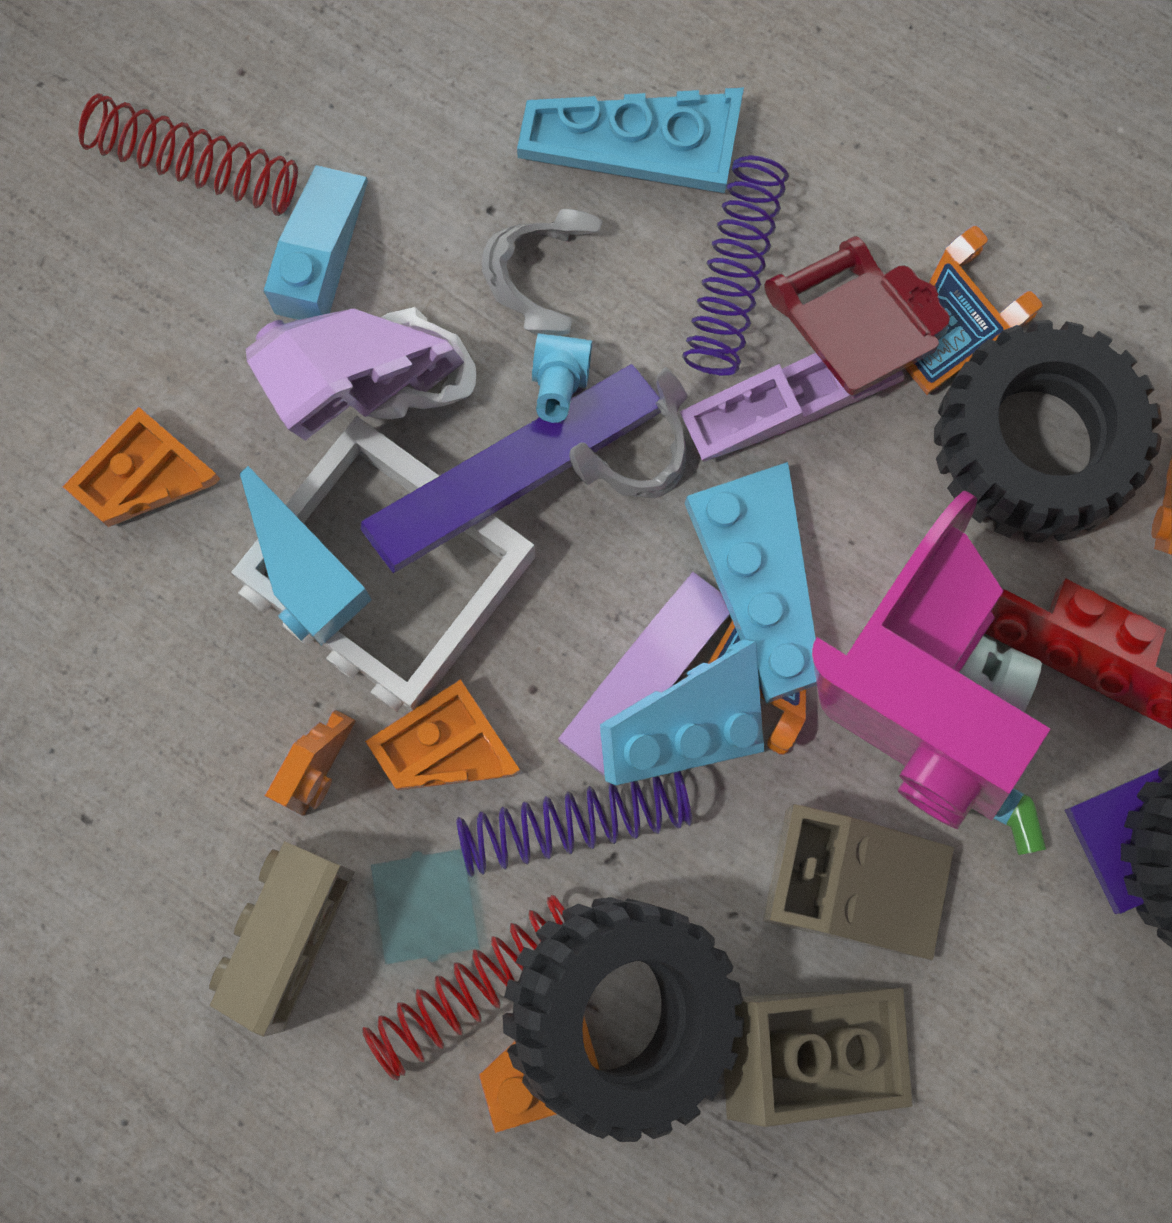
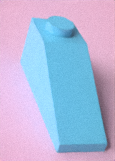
[264,165,368,320]
[239,466,372,646]

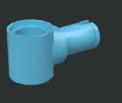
[532,333,592,423]

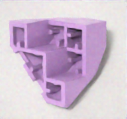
[246,308,464,441]

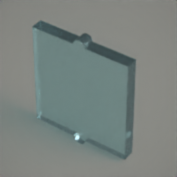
[371,849,480,965]

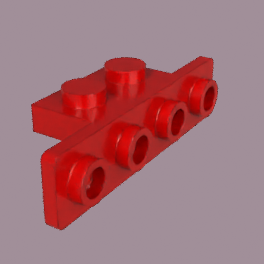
[985,578,1172,729]

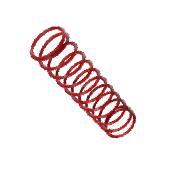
[78,93,298,216]
[362,895,565,1081]

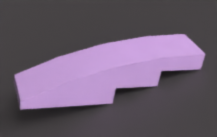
[680,353,904,462]
[558,572,730,776]

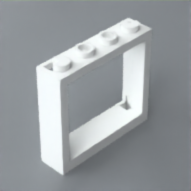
[231,416,535,712]

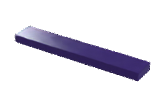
[361,364,661,574]

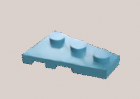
[600,639,764,785]

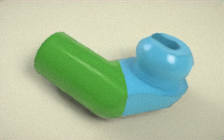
[993,788,1046,855]

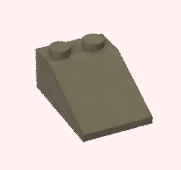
[724,987,912,1127]

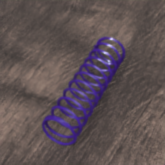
[682,155,789,376]
[456,771,692,878]

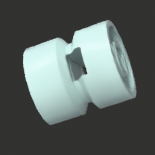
[960,637,1042,712]

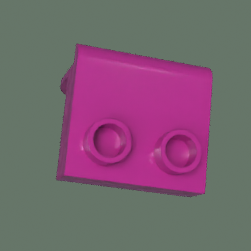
[812,491,1051,829]

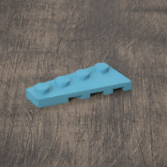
[517,87,744,193]
[684,462,817,704]

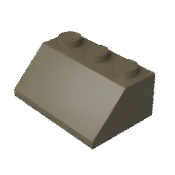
[209,841,355,1037]

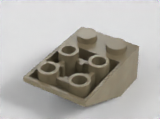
[763,804,954,960]

